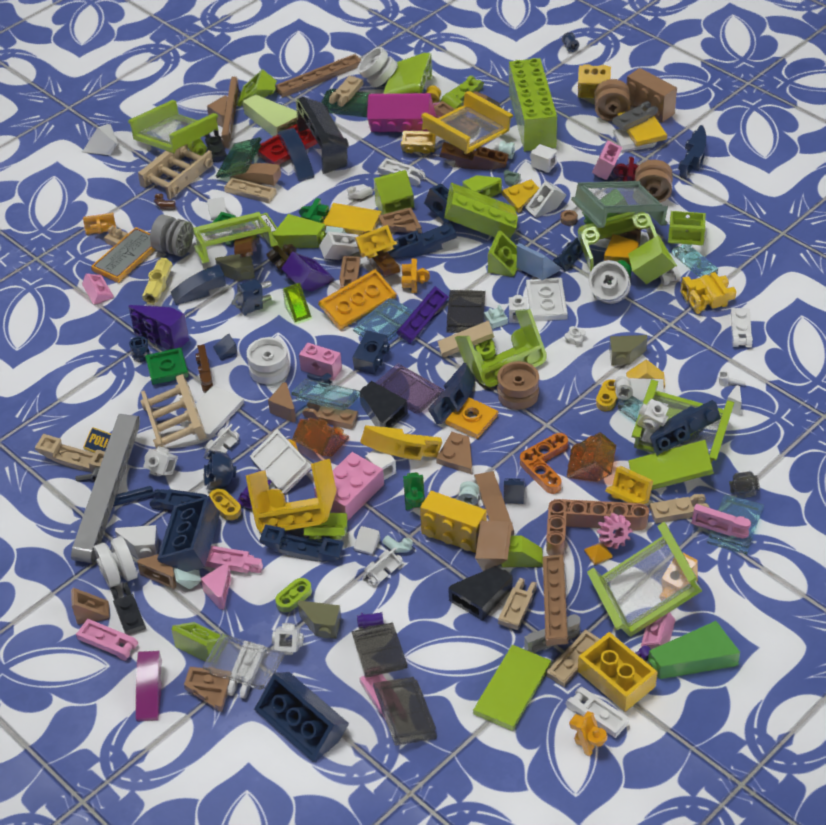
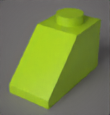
[462,175,502,197]
[502,535,543,567]

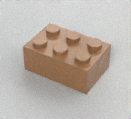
[627,68,677,122]

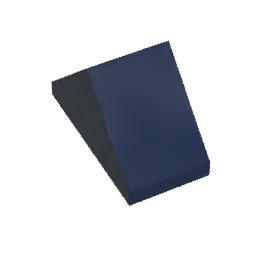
[504,478,525,504]

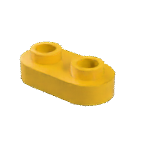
[596,379,618,411]
[209,489,241,520]

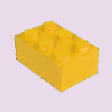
[420,491,487,553]
[578,632,657,712]

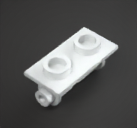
[203,424,240,458]
[362,547,403,586]

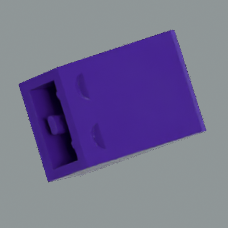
[128,305,189,350]

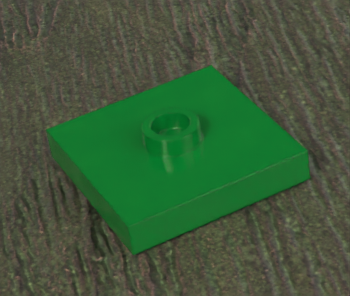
[145,348,189,385]

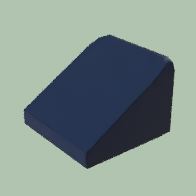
[213,334,237,360]

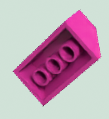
[367,93,436,132]

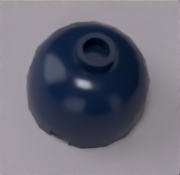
[203,450,237,490]

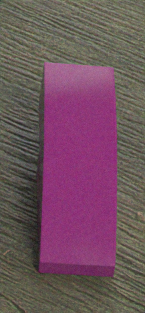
[136,651,162,721]

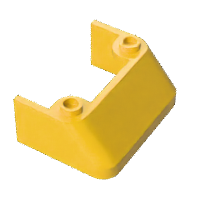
[245,459,336,533]

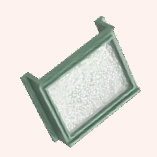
[571,181,668,228]

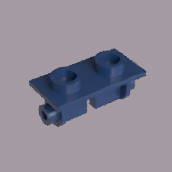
[553,237,583,272]

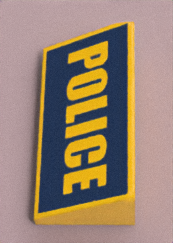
[83,427,111,453]

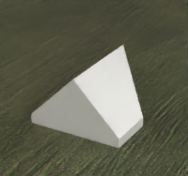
[82,124,118,156]

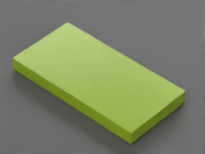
[628,440,714,490]
[473,645,551,731]

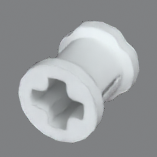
[614,376,633,400]

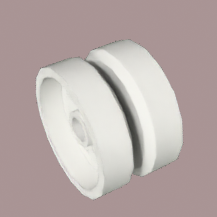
[357,46,397,87]
[589,260,631,304]
[247,337,290,384]
[94,536,138,588]

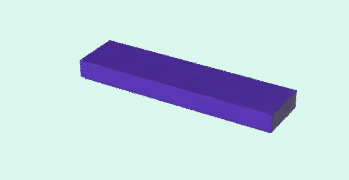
[396,286,448,344]

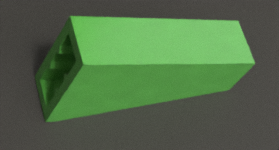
[647,621,740,679]

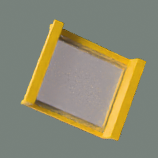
[421,91,513,154]

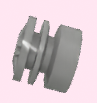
[150,214,194,257]

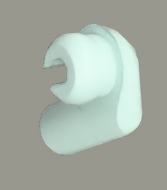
[382,535,413,553]

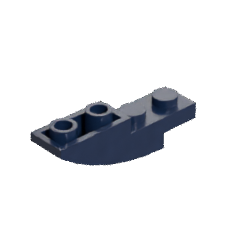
[678,125,706,179]
[388,222,458,257]
[428,363,475,424]
[650,400,721,455]

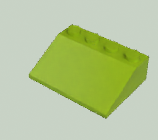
[444,182,518,239]

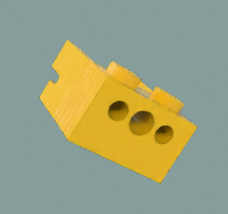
[578,64,611,98]

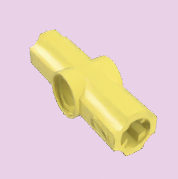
[142,258,173,305]

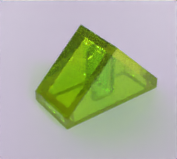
[282,283,311,323]

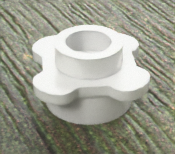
[565,326,586,344]

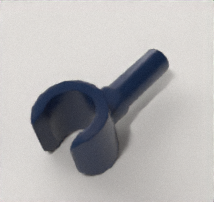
[307,373,332,387]

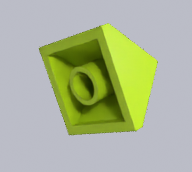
[488,230,517,277]
[628,235,677,284]
[171,622,229,664]

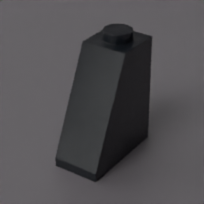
[359,381,408,428]
[448,566,512,621]

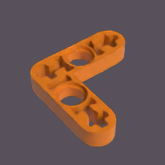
[520,433,568,494]

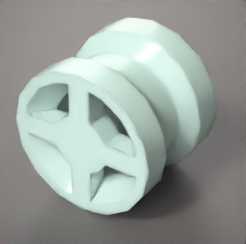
[498,141,515,159]
[458,481,480,505]

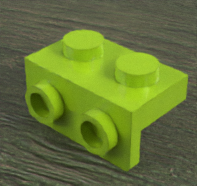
[304,513,347,539]

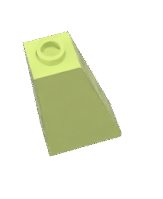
[243,95,297,137]

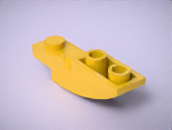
[360,425,442,460]

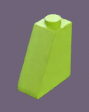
[272,214,326,249]

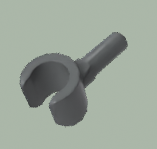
[75,467,100,482]

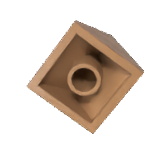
[475,521,513,571]

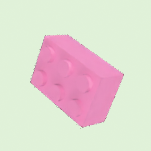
[314,452,384,521]

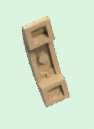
[35,434,105,472]

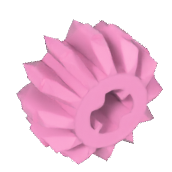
[596,513,633,549]

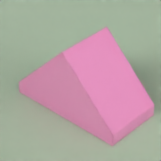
[201,563,231,610]

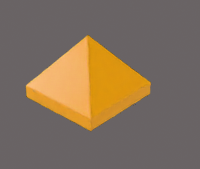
[584,542,612,565]

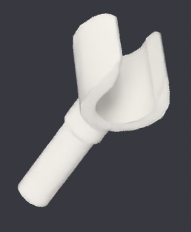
[718,371,745,386]

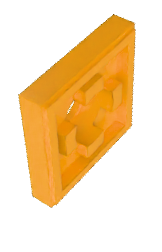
[445,397,498,439]

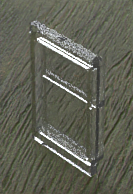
[203,633,285,690]

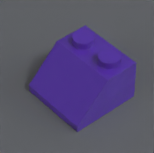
[281,251,335,292]

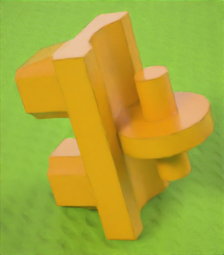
[83,213,116,234]
[401,258,430,293]
[569,711,607,756]

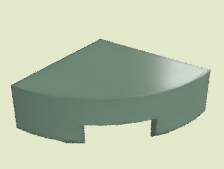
[504,170,521,187]

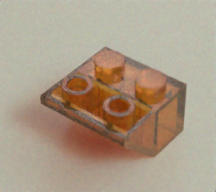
[292,417,349,456]
[566,432,616,482]

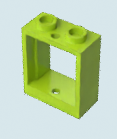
[668,211,706,246]

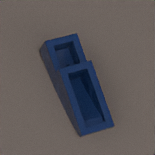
[171,264,226,305]

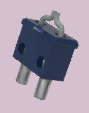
[232,279,272,316]

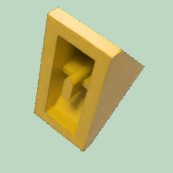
[626,359,665,389]

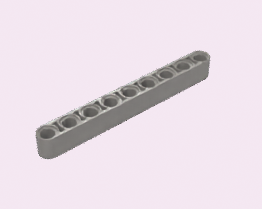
[71,414,140,563]

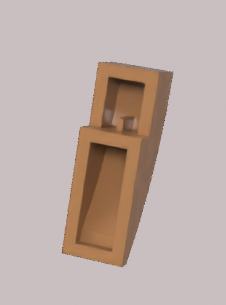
[230,163,281,186]

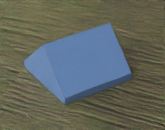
[517,243,561,280]

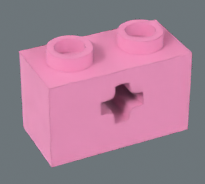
[592,140,623,180]
[299,343,342,381]

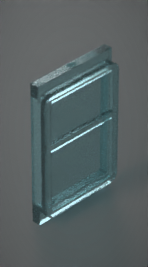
[353,298,413,341]
[291,379,360,410]
[707,494,764,555]

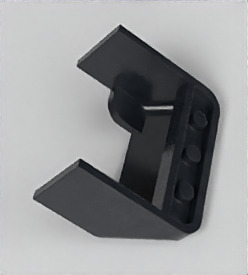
[296,97,349,174]

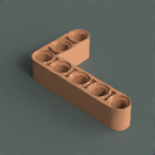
[546,499,649,556]

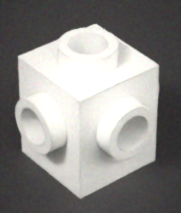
[637,399,669,433]
[143,446,178,476]
[272,623,304,655]

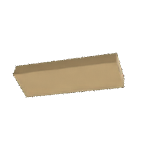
[224,177,277,203]
[438,321,495,358]
[546,630,600,687]

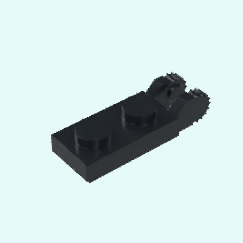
[205,130,227,163]
[110,582,146,635]

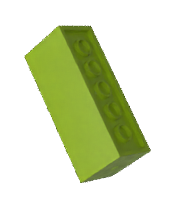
[509,58,557,151]

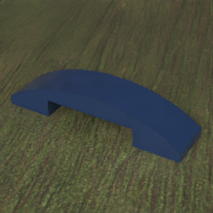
[278,128,314,181]
[259,524,344,561]

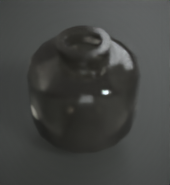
[729,471,760,499]

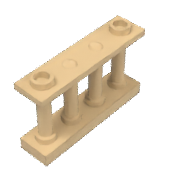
[138,144,213,200]
[140,374,207,449]

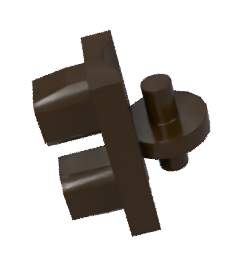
[266,244,297,273]

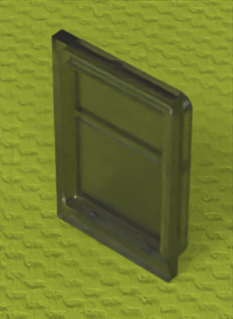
[446,290,486,333]
[351,622,408,678]
[373,677,437,746]

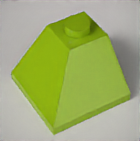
[237,69,277,107]

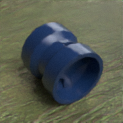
[129,336,150,362]

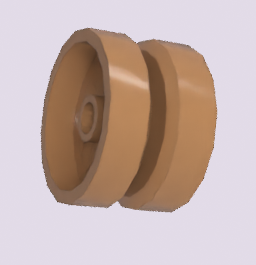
[595,79,631,121]
[634,159,673,203]
[497,361,539,410]

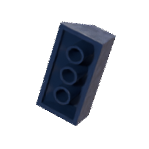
[157,496,220,572]
[254,672,349,762]

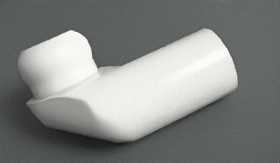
[347,186,373,199]

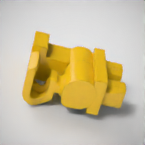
[680,272,737,314]

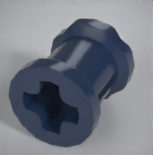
[562,32,580,52]

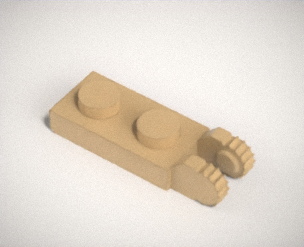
[329,76,363,107]
[649,493,709,523]
[498,578,537,630]

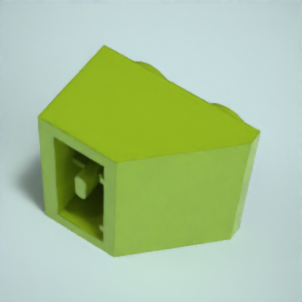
[374,170,414,215]

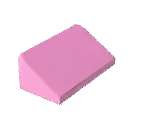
[82,274,114,304]
[641,612,675,650]

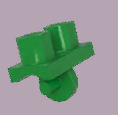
[299,198,329,223]
[403,472,425,510]

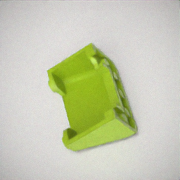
[383,52,433,94]

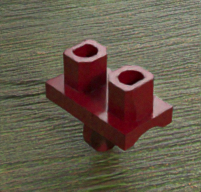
[613,157,639,189]

